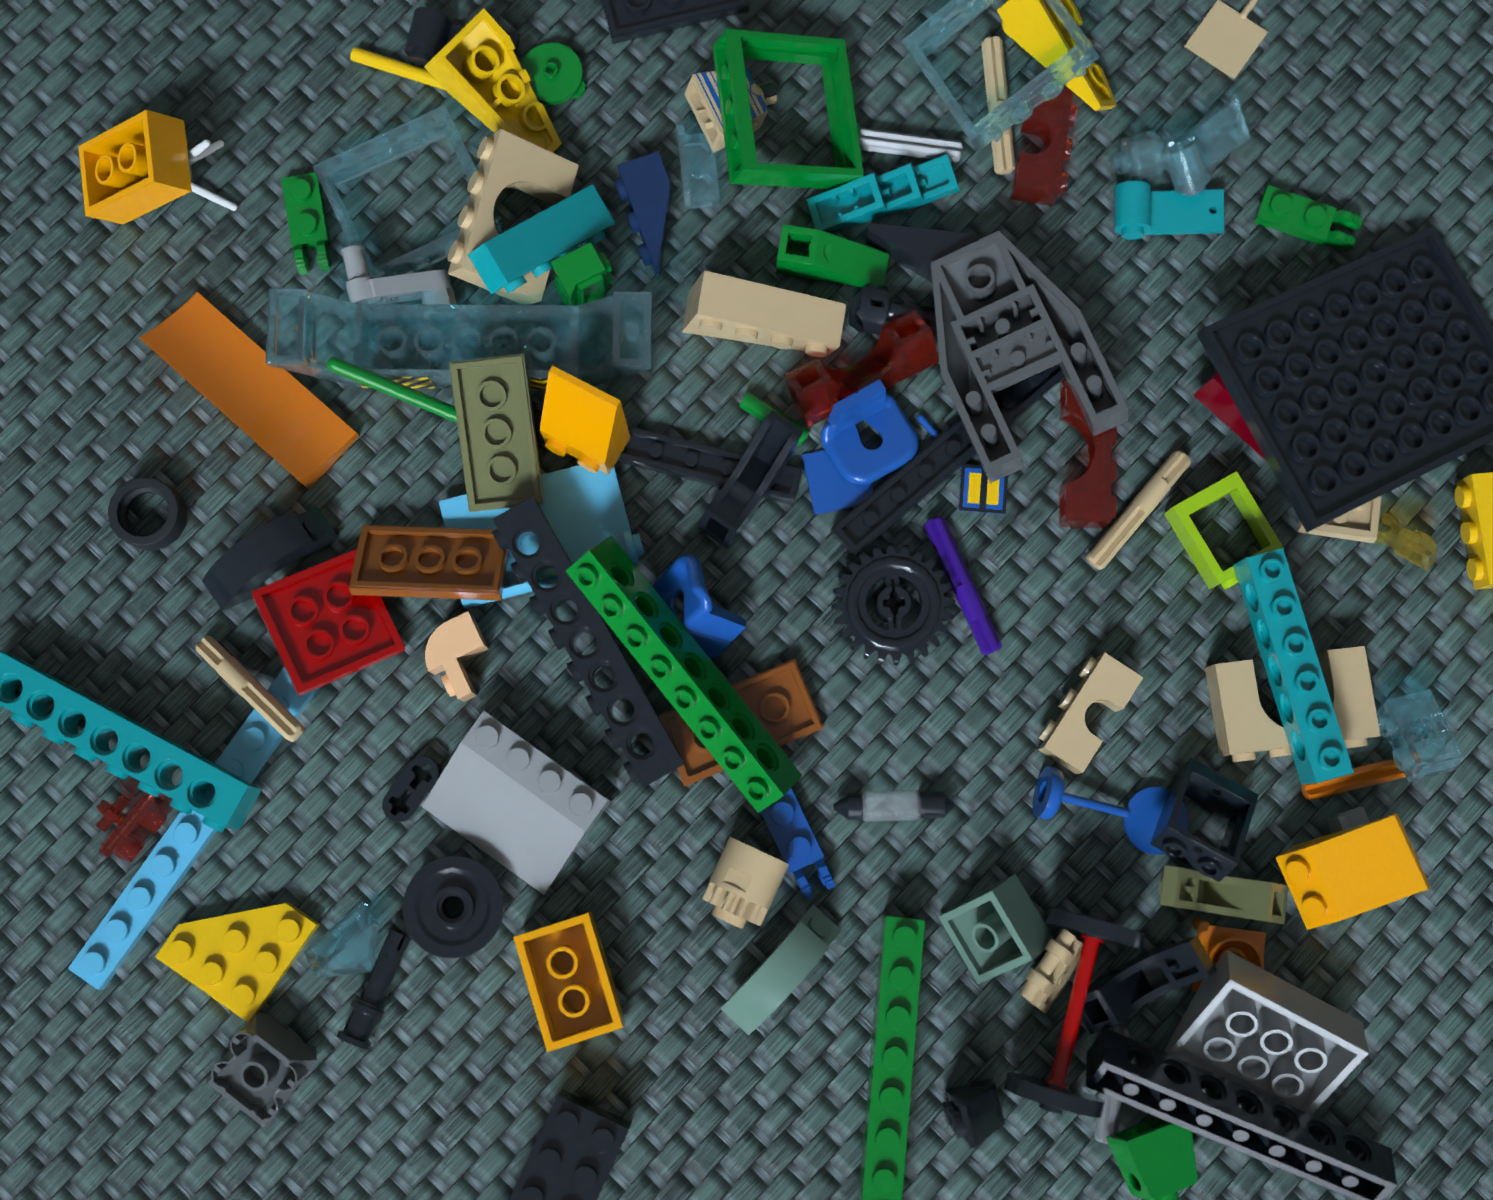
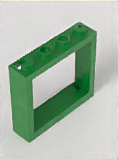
[712,29,864,189]

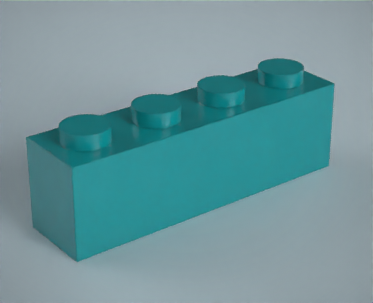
[468,184,615,294]

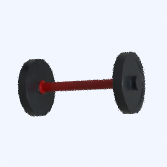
[1004,907,1145,1118]

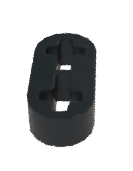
[382,757,442,822]

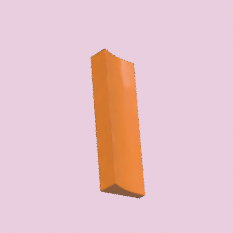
[139,292,359,490]

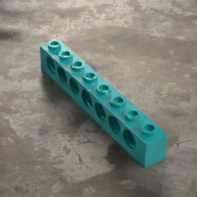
[0,650,262,833]

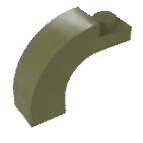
[1159,865,1288,924]

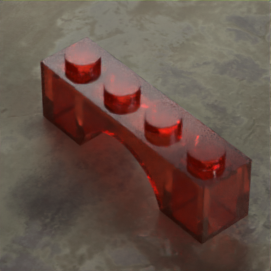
[784,310,939,427]
[1059,378,1117,529]

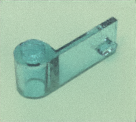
[1161,99,1251,196]

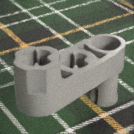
[341,245,457,315]

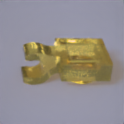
[1375,513,1438,571]

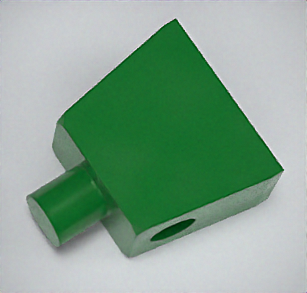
[1106,1117,1198,1200]

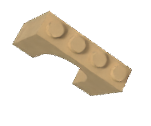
[448,129,579,306]
[1205,646,1381,762]

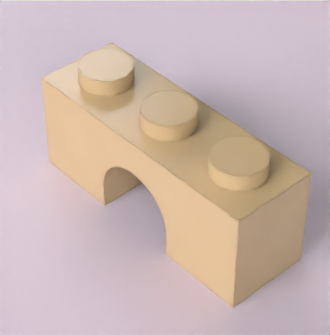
[1038,653,1144,775]

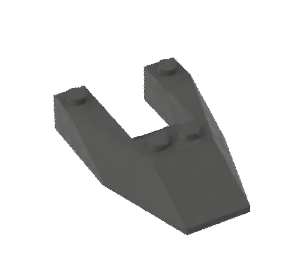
[931,231,1129,483]

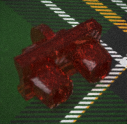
[96,792,168,862]

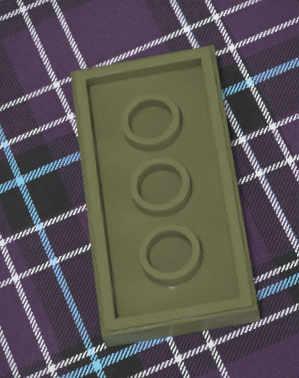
[449,354,545,512]

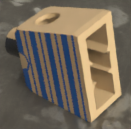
[685,69,777,152]

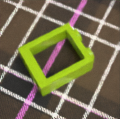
[1164,471,1284,590]

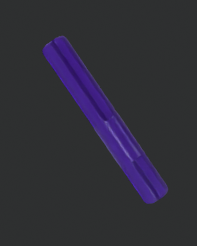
[924,516,1002,655]

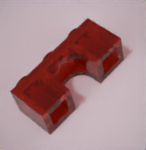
[1010,84,1077,206]

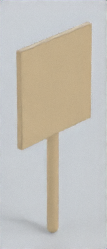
[1184,0,1268,79]

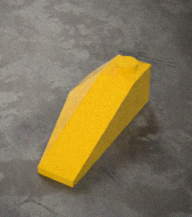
[997,0,1117,111]
[424,8,562,153]

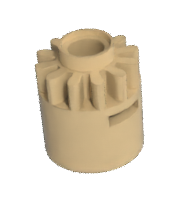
[702,837,789,929]

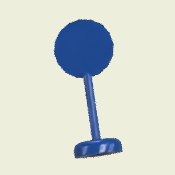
[1033,766,1189,855]

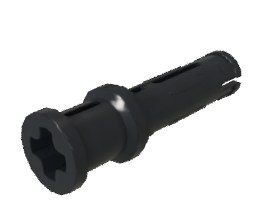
[336,928,412,1049]

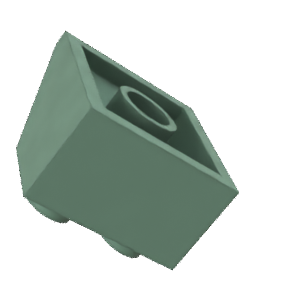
[939,874,1054,984]

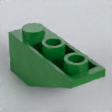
[776,224,889,287]

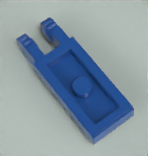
[761,789,835,900]

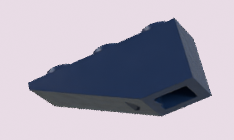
[614,151,672,276]

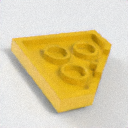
[155,903,320,1023]

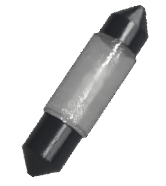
[833,790,955,822]

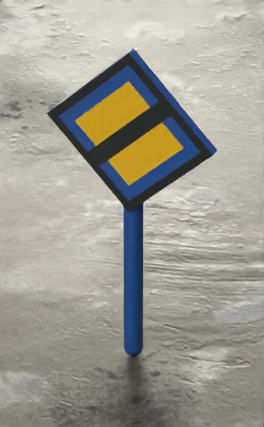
[917,414,1008,514]

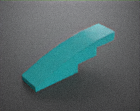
[806,154,961,232]

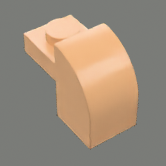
[425,611,489,702]

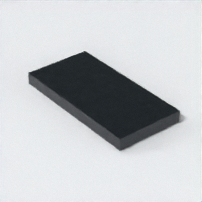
[601,0,749,44]

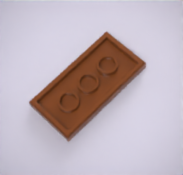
[349,525,510,601]
[659,659,824,786]

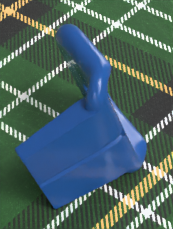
[820,379,919,485]
[652,553,746,658]

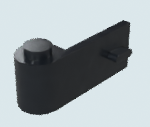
[404,7,521,67]

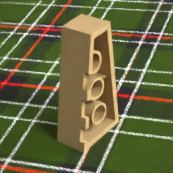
[682,270,846,357]

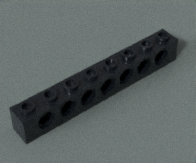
[491,496,685,787]
[1085,1027,1397,1200]

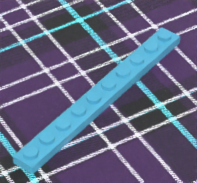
[68,667,319,990]

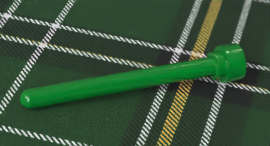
[327,357,457,423]

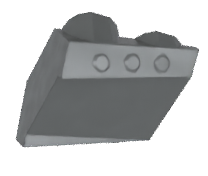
[207,1013,317,1127]

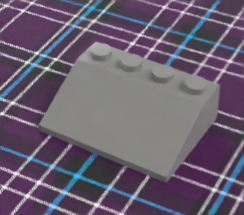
[422,711,611,895]
[1164,950,1369,1115]

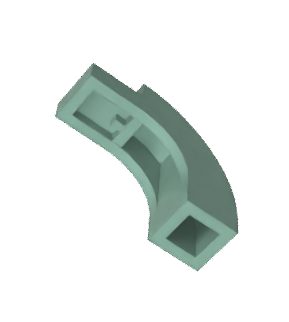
[720,904,842,1035]

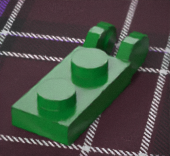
[281,172,331,275]
[1253,185,1363,251]

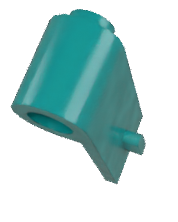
[1114,181,1224,240]

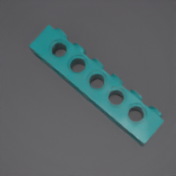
[1233,548,1354,785]

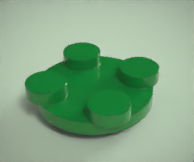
[519,43,586,109]

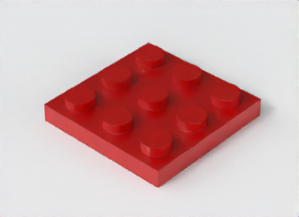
[251,549,405,697]

